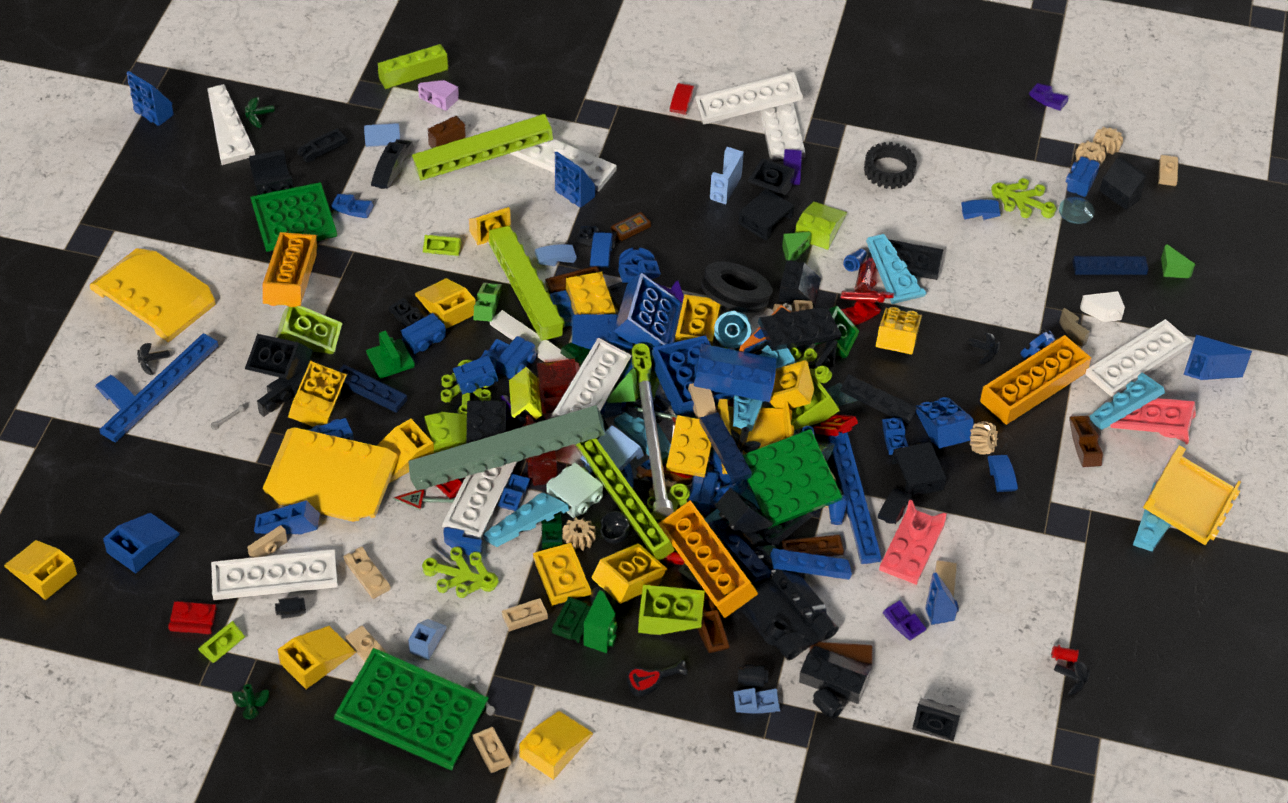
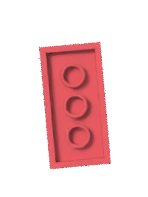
[1110,398,1196,444]
[879,500,947,585]

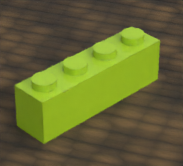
[378,44,448,89]

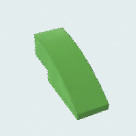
[473,283,502,322]

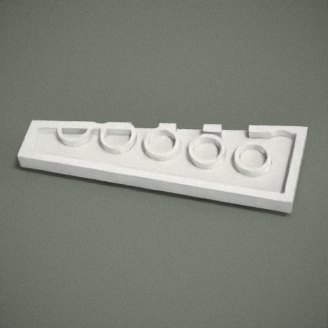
[208,84,255,165]

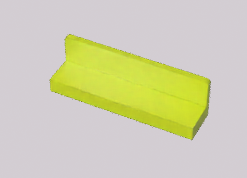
[509,367,542,420]

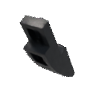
[371,139,413,189]
[257,365,324,417]

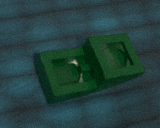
[541,512,562,549]

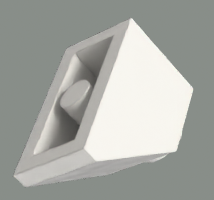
[1080,291,1125,322]

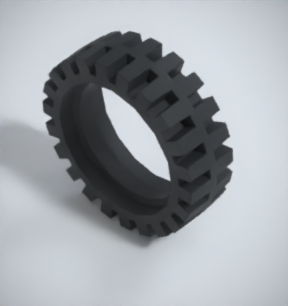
[864,142,917,189]

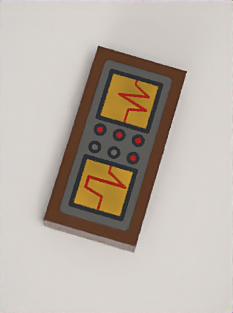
[611,212,651,241]

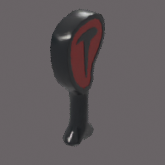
[626,659,688,697]

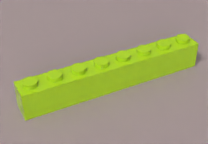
[412,114,553,181]
[489,226,565,341]
[575,439,675,561]

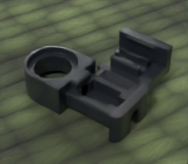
[625,394,671,424]

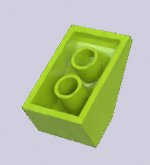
[795,202,847,250]
[276,306,342,354]
[768,377,840,430]
[424,412,467,453]
[638,585,705,635]

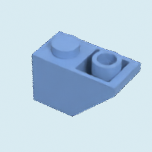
[409,619,447,660]

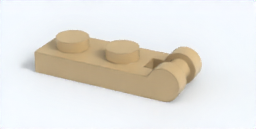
[343,546,391,599]

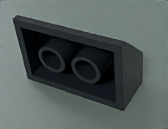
[245,333,313,380]
[799,645,873,704]

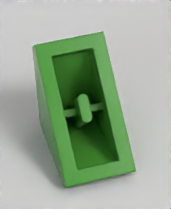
[782,232,812,261]
[1161,244,1195,278]
[606,368,639,403]

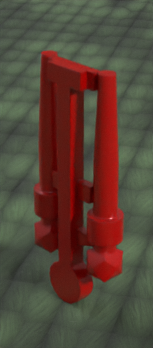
[841,291,894,303]

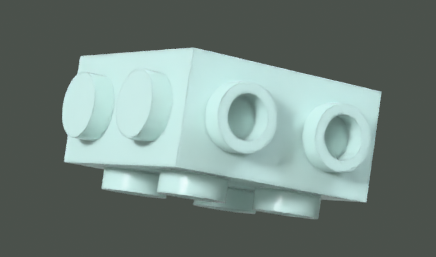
[547,463,603,518]

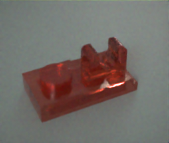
[853,257,877,292]

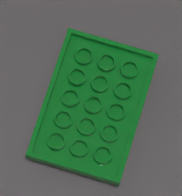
[335,648,489,770]

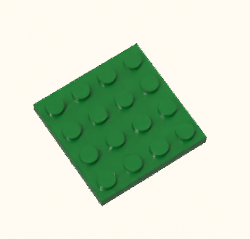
[251,182,337,252]
[742,429,842,528]

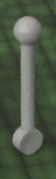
[211,405,246,430]
[426,541,458,568]
[470,679,495,715]

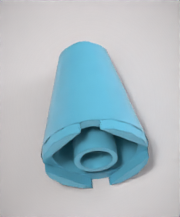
[714,311,752,348]

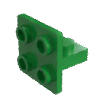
[366,331,415,378]

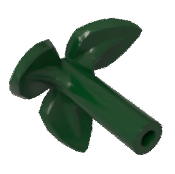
[245,97,274,128]
[232,684,269,719]

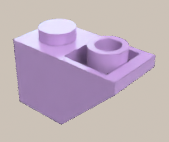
[418,80,459,111]

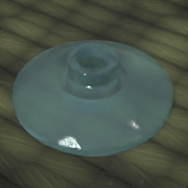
[1059,197,1094,224]

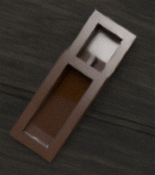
[1069,416,1103,467]
[698,595,729,653]

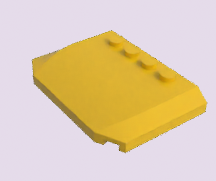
[89,248,216,343]
[263,428,398,522]

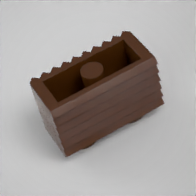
[428,115,466,148]

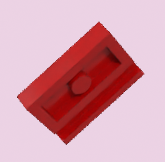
[813,415,858,436]
[168,602,217,634]

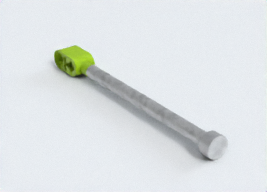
[632,343,674,519]

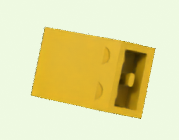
[415,278,475,329]
[876,307,922,354]
[288,361,346,427]
[377,419,434,483]
[4,540,77,600]
[277,626,356,689]

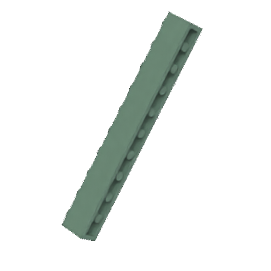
[408,405,605,491]

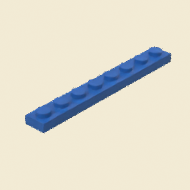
[99,333,218,443]
[828,433,881,564]

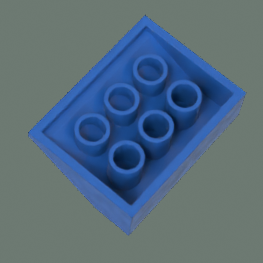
[614,272,683,349]
[651,335,734,417]
[694,344,776,402]

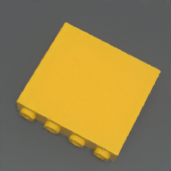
[717,399,794,474]
[1142,445,1241,545]

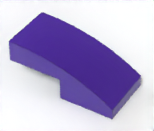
[1029,83,1068,111]
[783,149,802,185]
[882,600,927,641]

